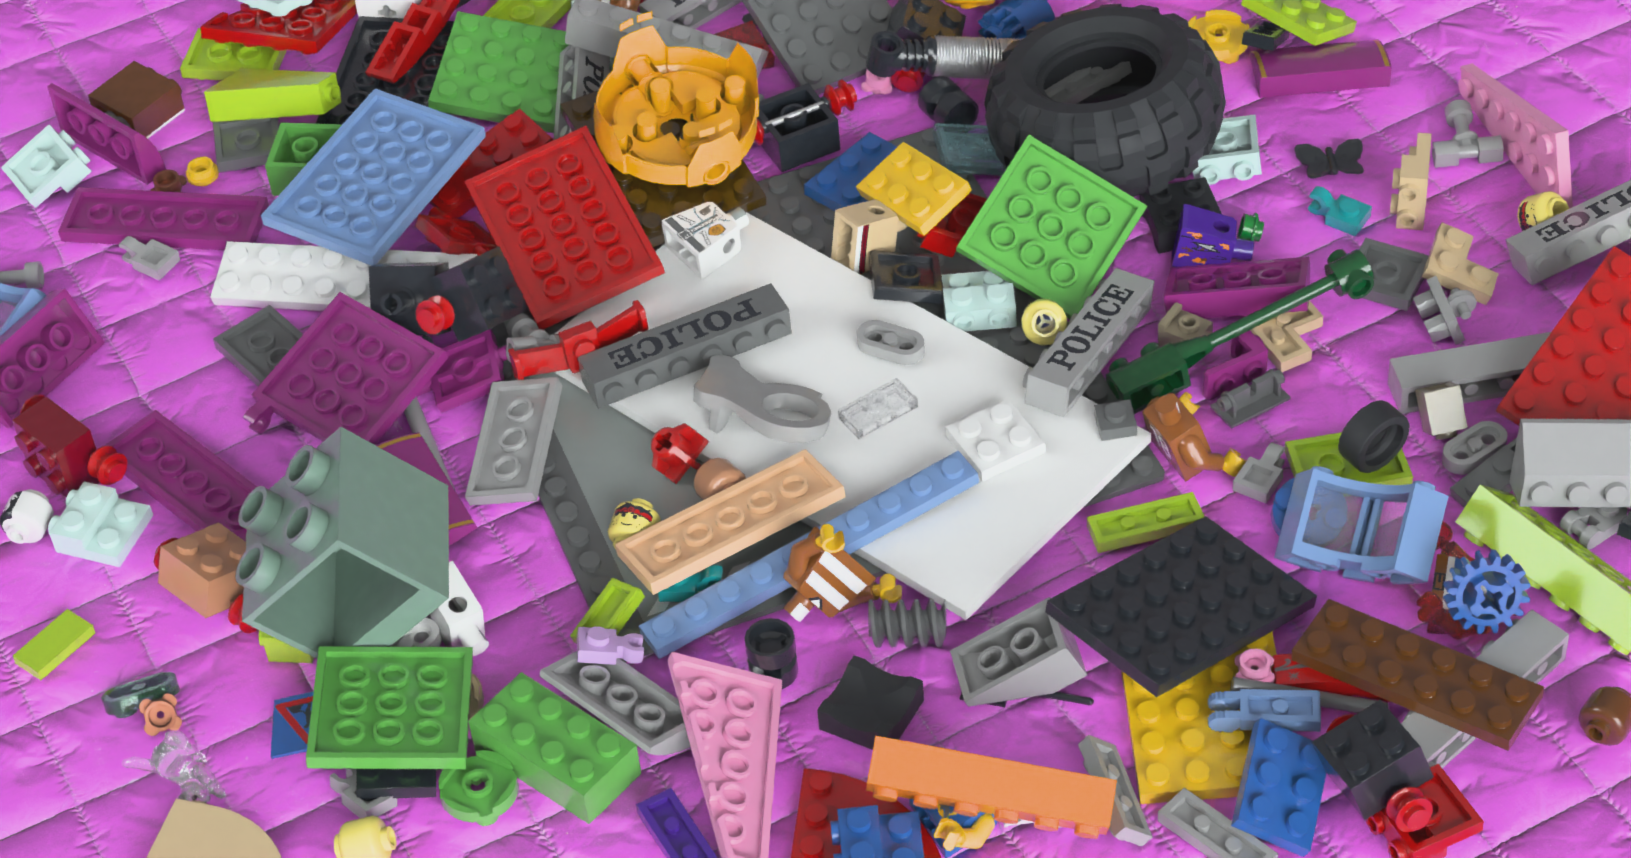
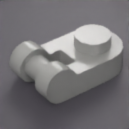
[1559,507,1627,550]

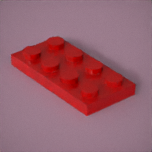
[429,108,553,219]

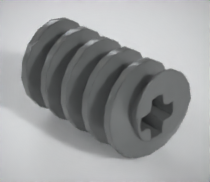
[868,599,946,648]

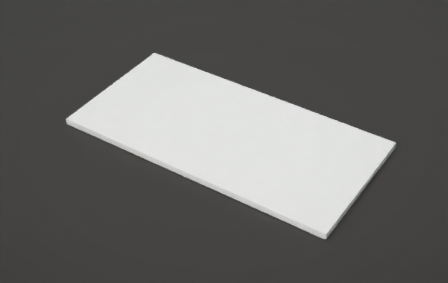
[555,212,1151,620]

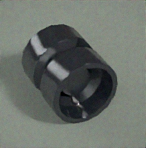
[918,76,979,135]
[745,618,798,689]

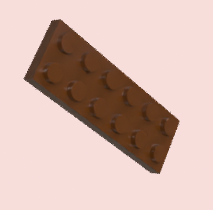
[1292,599,1544,751]

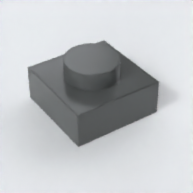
[1094,400,1137,441]

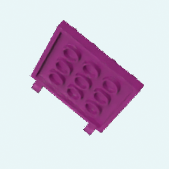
[243,292,448,445]

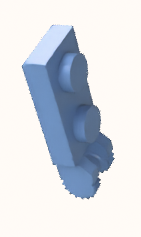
[1208,689,1321,732]

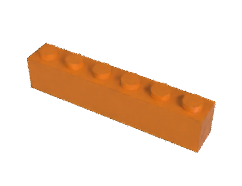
[866,736,1117,839]

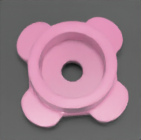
[861,69,893,94]
[1235,649,1275,683]

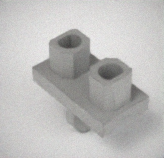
[1413,276,1477,345]

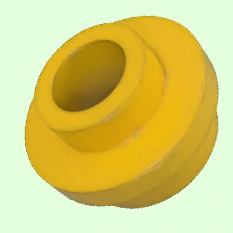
[186,157,219,186]

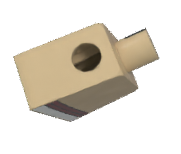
[831,199,907,275]

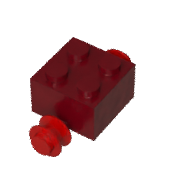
[12,394,128,498]

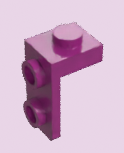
[1203,330,1268,400]

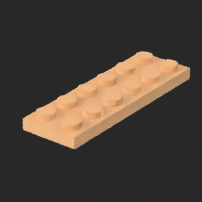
[615,449,845,595]

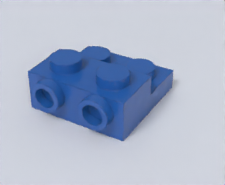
[830,805,924,858]

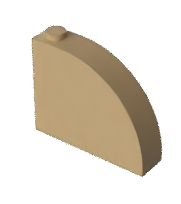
[146,798,282,858]

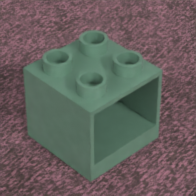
[235,427,449,659]

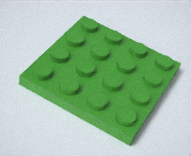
[428,11,569,133]
[956,135,1147,319]
[306,646,473,769]

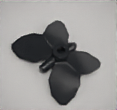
[1294,139,1364,179]

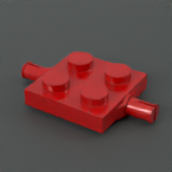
[415,207,497,256]

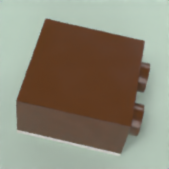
[88,61,185,139]

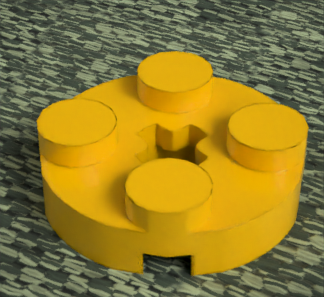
[1188,10,1250,64]

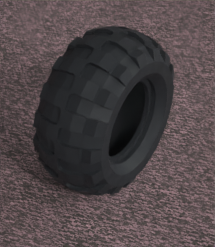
[984,4,1226,197]

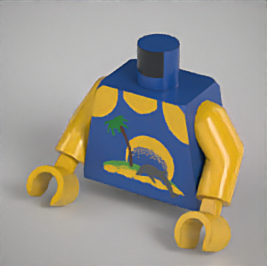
[909,799,997,858]

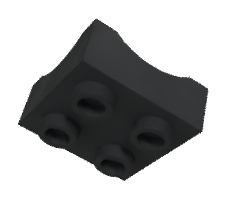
[1140,177,1222,254]
[817,655,924,750]

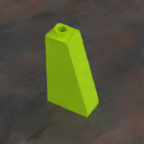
[204,69,342,122]

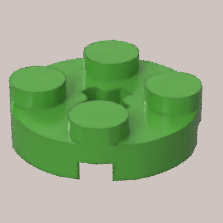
[439,750,519,826]

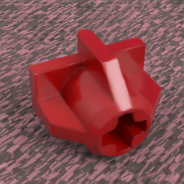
[651,423,709,485]

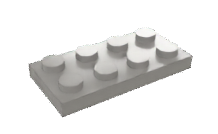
[465,377,563,506]

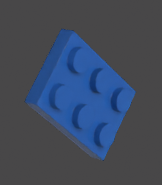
[804,132,897,211]
[1231,718,1326,857]

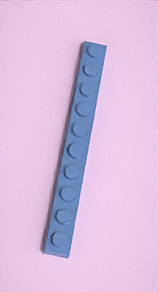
[639,450,979,659]

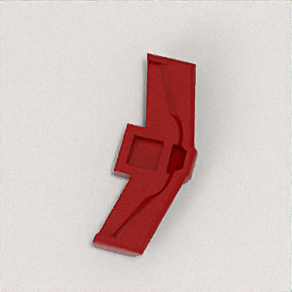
[508,300,649,380]

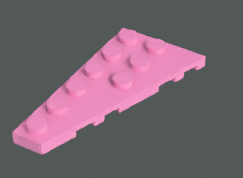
[1458,63,1573,209]
[668,652,782,858]

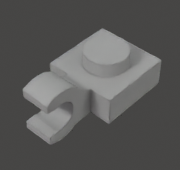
[119,236,180,281]
[1233,442,1285,504]

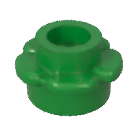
[1237,213,1264,242]

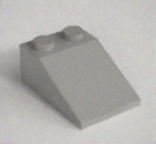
[950,597,1087,707]

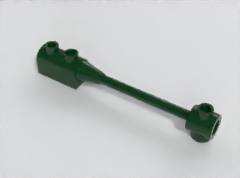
[1106,249,1374,414]

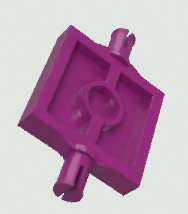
[416,329,508,413]

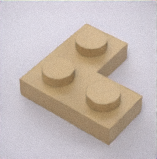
[1422,222,1499,305]
[1250,300,1323,372]

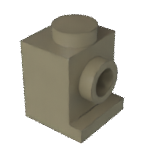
[1158,302,1213,347]

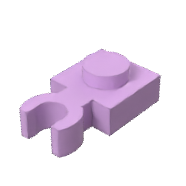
[577,627,644,665]

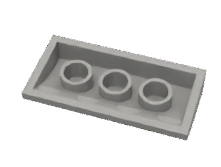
[540,651,691,755]

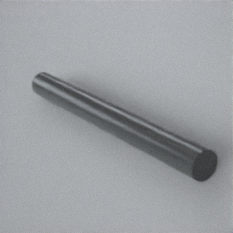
[1230,677,1388,713]

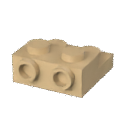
[1390,133,1432,230]

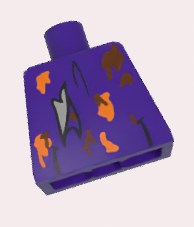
[1171,204,1254,267]

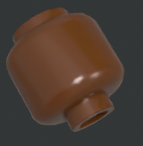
[1578,686,1631,746]

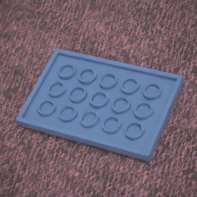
[261,89,486,266]

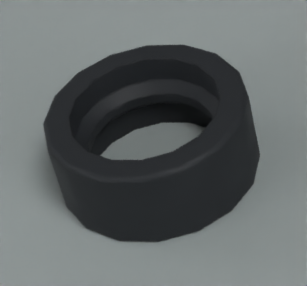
[1338,400,1410,473]

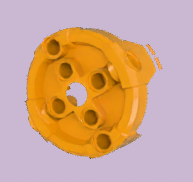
[593,11,759,187]

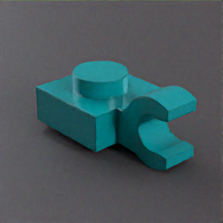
[1308,186,1372,237]
[658,565,723,602]

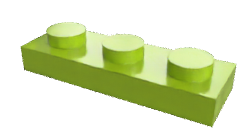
[1087,492,1205,553]

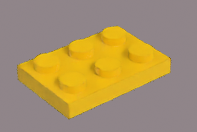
[855,142,972,236]

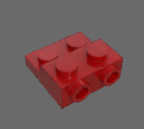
[916,193,987,258]
[1366,764,1484,858]

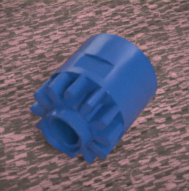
[978,0,1055,42]

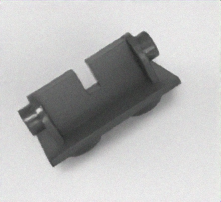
[1210,369,1291,429]

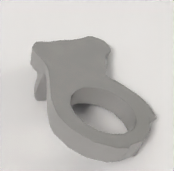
[693,355,831,443]

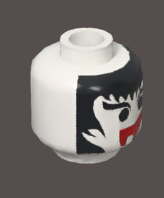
[0,489,54,544]

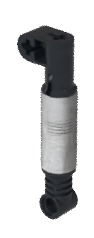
[866,31,1024,79]

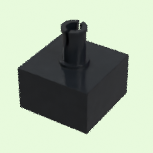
[369,262,452,335]

